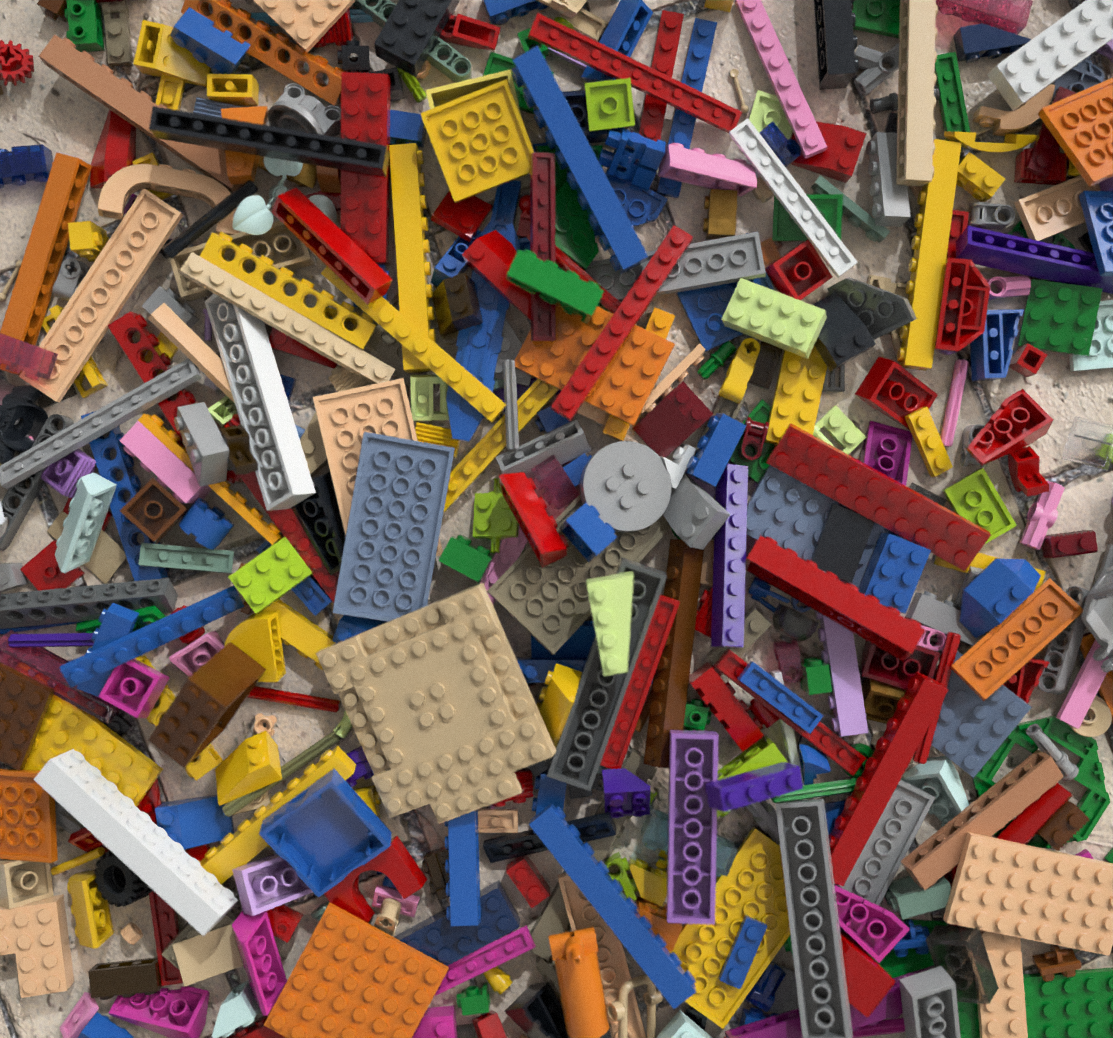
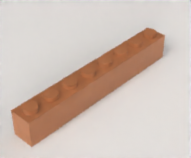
[900,750,1064,890]

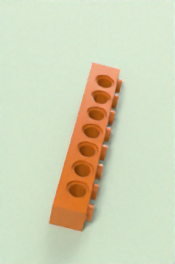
[181,0,346,106]

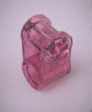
[773,638,803,683]

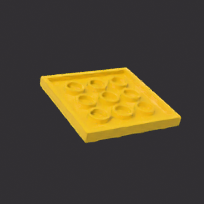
[420,79,534,203]

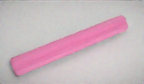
[940,359,969,447]

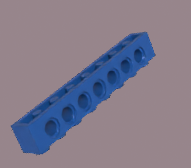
[81,411,169,581]

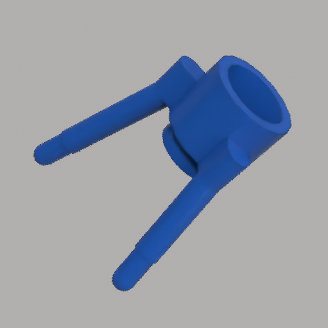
[748,577,790,619]

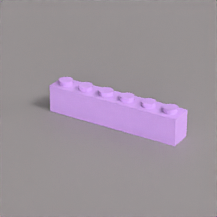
[814,610,868,736]

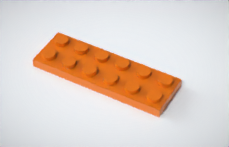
[950,578,1083,701]

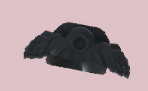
[0,385,49,464]

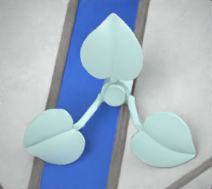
[232,157,338,235]

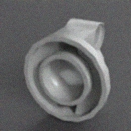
[268,83,341,137]

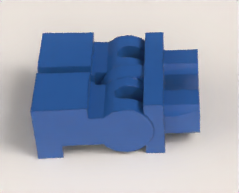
[598,128,666,190]

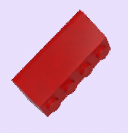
[499,472,569,568]

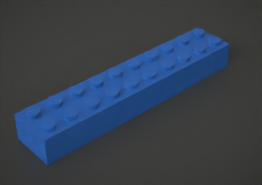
[511,46,648,274]

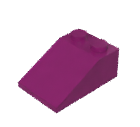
[859,421,913,486]

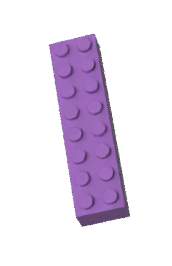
[666,730,718,924]

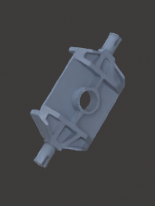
[1050,54,1105,104]

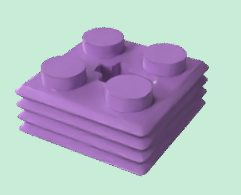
[41,449,96,499]

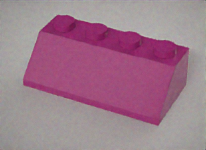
[232,910,287,1016]

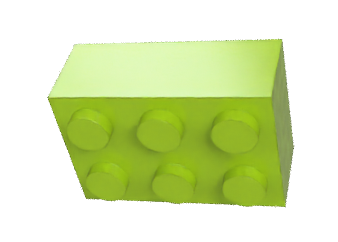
[229,537,313,615]

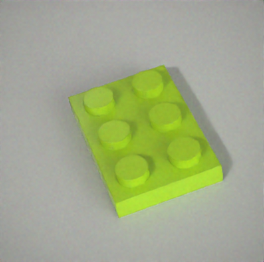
[942,468,1017,545]

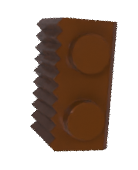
[1037,801,1089,851]

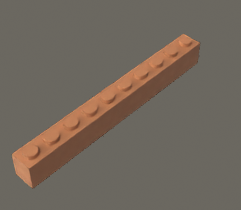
[39,35,242,193]

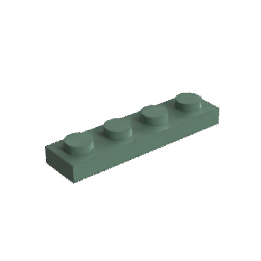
[811,175,890,243]
[139,543,234,574]

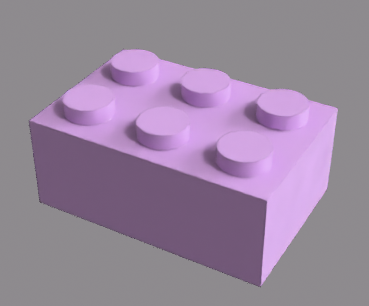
[232,853,313,916]

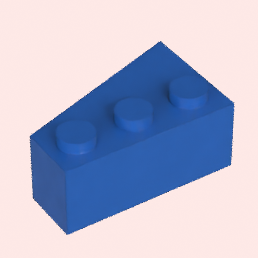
[170,7,251,74]
[970,309,1024,381]

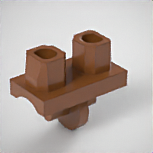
[1032,944,1082,982]

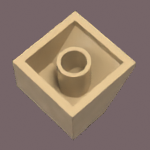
[0,859,54,909]

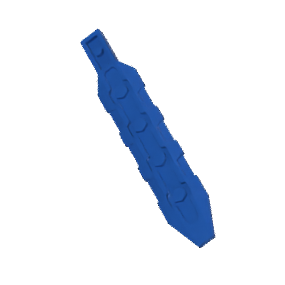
[446,180,522,442]

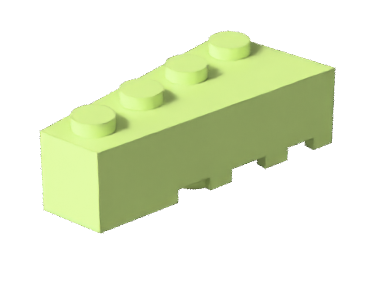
[587,571,634,676]

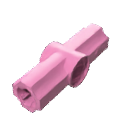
[985,276,1031,300]
[1019,481,1065,550]

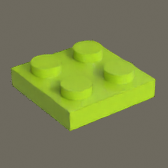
[584,78,635,132]

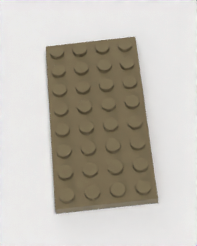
[487,495,672,655]

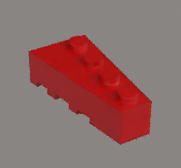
[689,662,764,752]

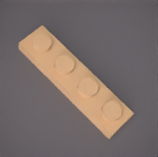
[640,343,706,415]

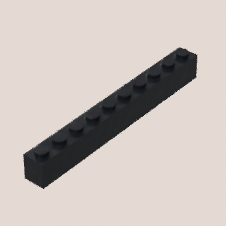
[149,106,390,177]

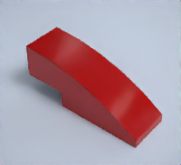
[439,13,501,50]

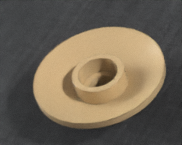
[1069,695,1112,737]

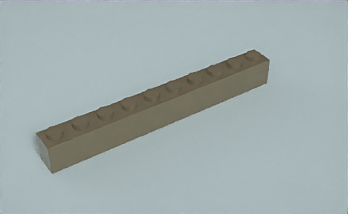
[529,747,657,961]

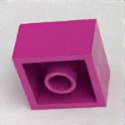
[98,658,170,718]

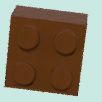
[120,478,188,544]

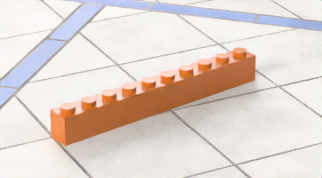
[0,152,92,375]

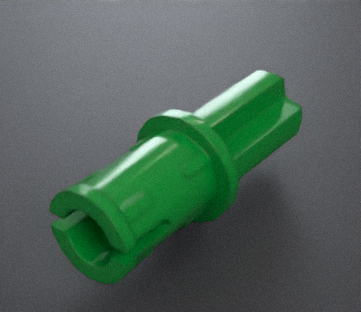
[697,341,736,380]

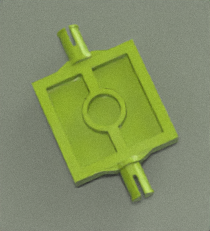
[473,478,519,554]

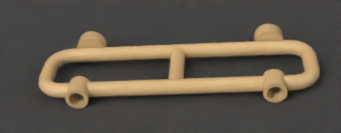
[606,975,663,1038]

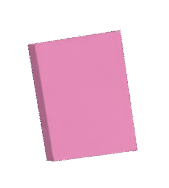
[169,630,225,677]

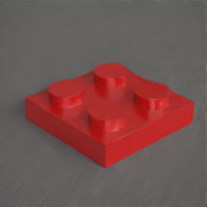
[431,190,492,242]

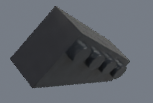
[291,472,346,576]

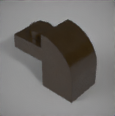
[219,425,258,475]

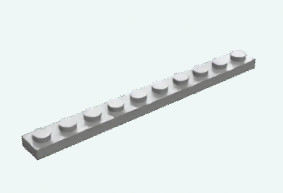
[0,358,202,489]

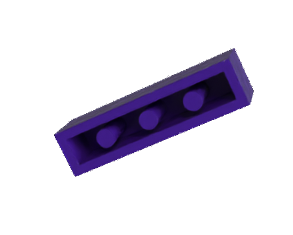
[706,762,803,812]

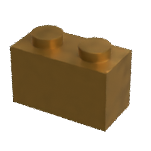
[702,189,738,239]

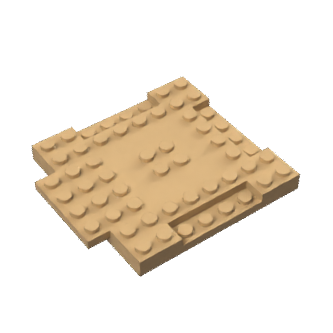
[316,582,556,824]

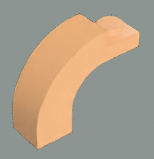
[972,84,1055,136]

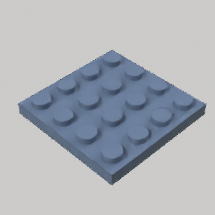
[931,651,1032,778]

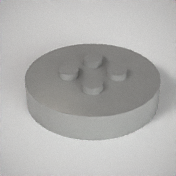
[580,441,671,533]

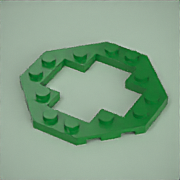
[972,715,1110,849]

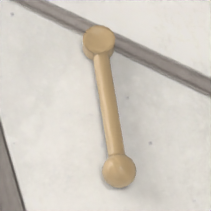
[729,69,749,114]
[0,260,22,302]

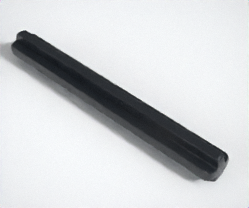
[163,180,258,258]

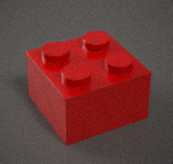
[765,239,833,300]

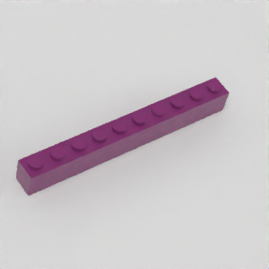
[725,966,936,1038]

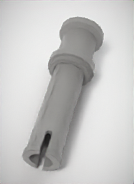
[1026,724,1079,781]

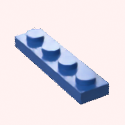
[256,540,332,616]
[737,661,824,734]

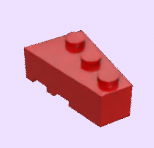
[1003,658,1050,703]

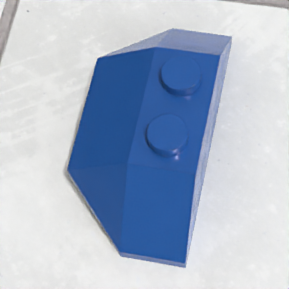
[959,559,1041,638]

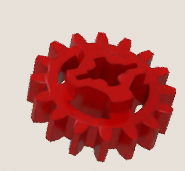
[0,40,34,86]

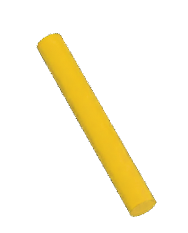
[51,847,105,876]

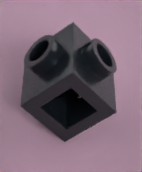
[337,41,370,73]

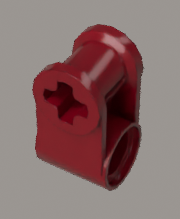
[738,417,769,462]

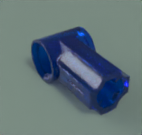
[759,121,801,168]
[746,962,786,1012]

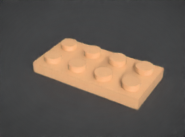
[1014,176,1100,241]

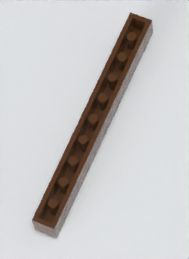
[643,539,704,768]

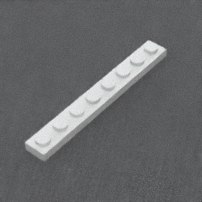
[729,118,858,278]

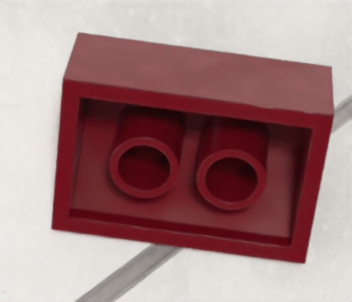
[861,640,940,690]

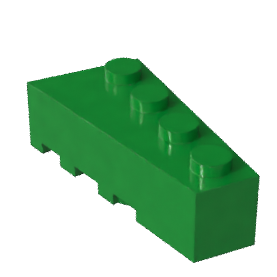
[506,249,604,324]

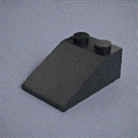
[813,292,876,372]

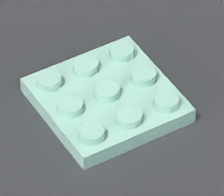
[1069,300,1113,372]

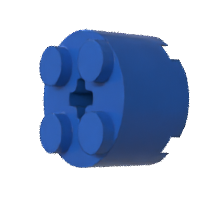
[178,497,234,550]

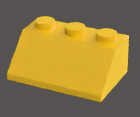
[536,663,582,749]
[67,869,114,949]

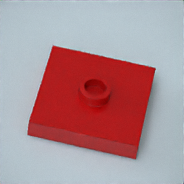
[20,540,85,591]

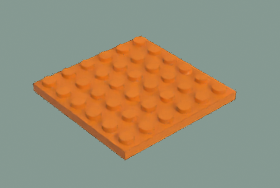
[264,903,449,1038]

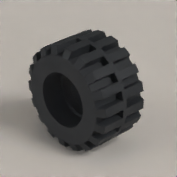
[94,851,153,907]

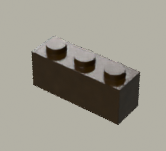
[88,957,162,1000]

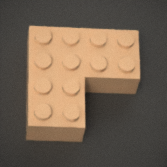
[0,894,74,998]

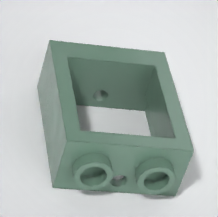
[885,876,951,919]

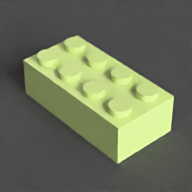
[722,278,827,359]

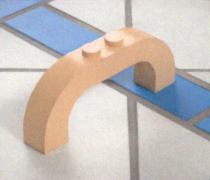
[98,164,239,236]

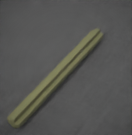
[222,731,341,817]

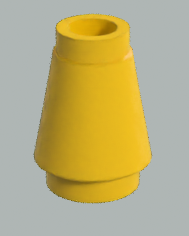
[483,966,513,995]

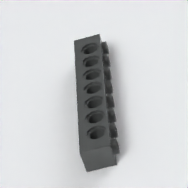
[0,578,178,629]

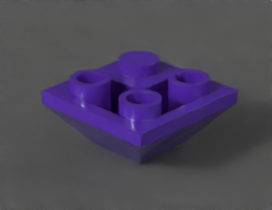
[602,768,651,819]

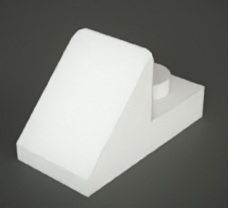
[660,444,696,489]

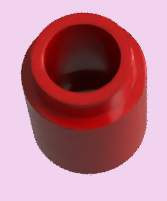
[749,699,780,728]

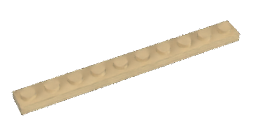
[180,252,395,384]

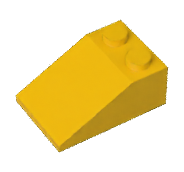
[215,730,282,806]

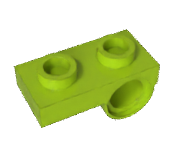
[604,852,638,900]

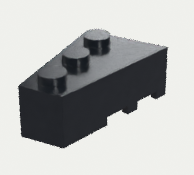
[504,982,567,1038]

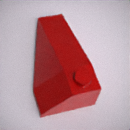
[90,109,136,188]
[462,230,531,321]
[966,389,1053,466]

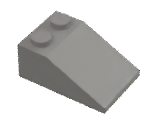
[663,473,730,550]

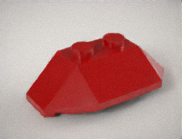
[935,258,990,352]

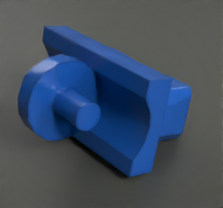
[893,919,934,957]

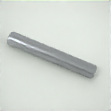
[503,360,519,450]

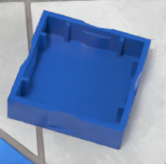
[259,768,392,898]

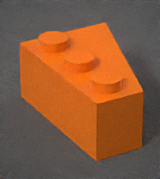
[221,106,269,185]

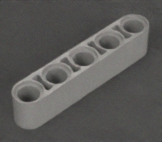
[1038,586,1090,695]

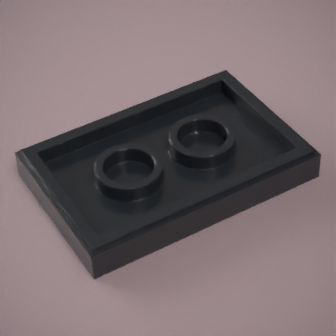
[811,504,874,583]

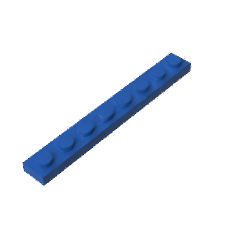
[657,18,717,199]
[60,585,244,688]

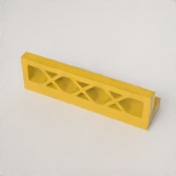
[42,305,108,398]

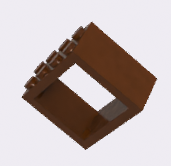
[148,642,266,769]

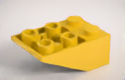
[133,20,211,87]

